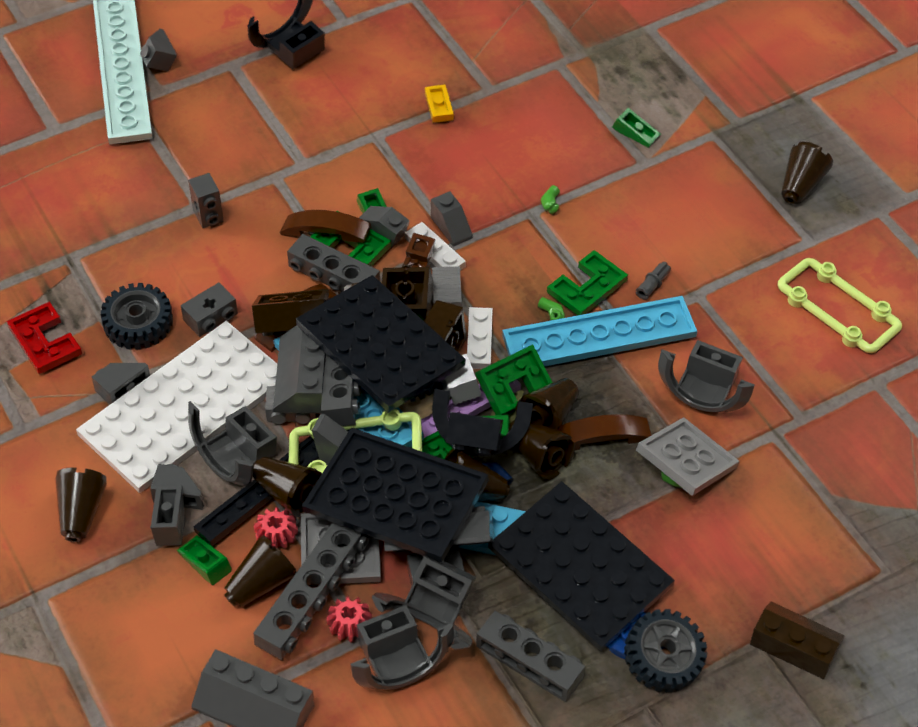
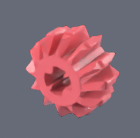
[254,506,298,550]
[326,595,372,643]

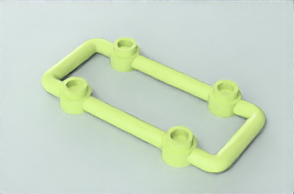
[777,258,902,353]
[289,409,422,473]

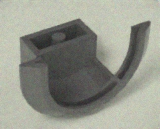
[658,340,755,412]
[188,401,277,486]
[372,556,476,650]
[350,605,454,690]

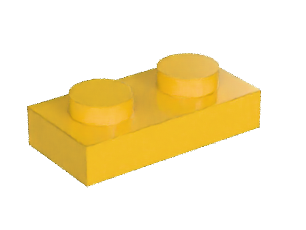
[425,84,454,123]

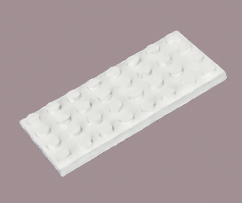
[76,321,277,493]

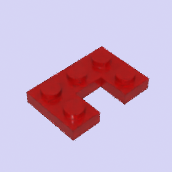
[6,301,82,374]

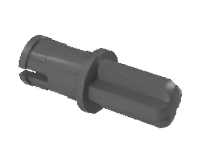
[636,262,671,300]

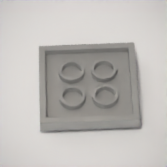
[636,417,740,496]
[301,513,381,585]

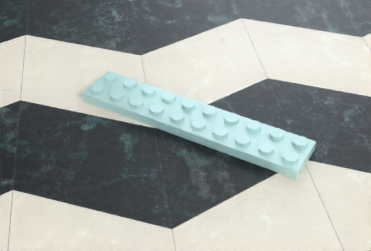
[93,0,153,145]

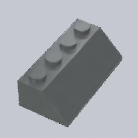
[273,325,325,413]
[384,506,494,552]
[191,649,315,727]

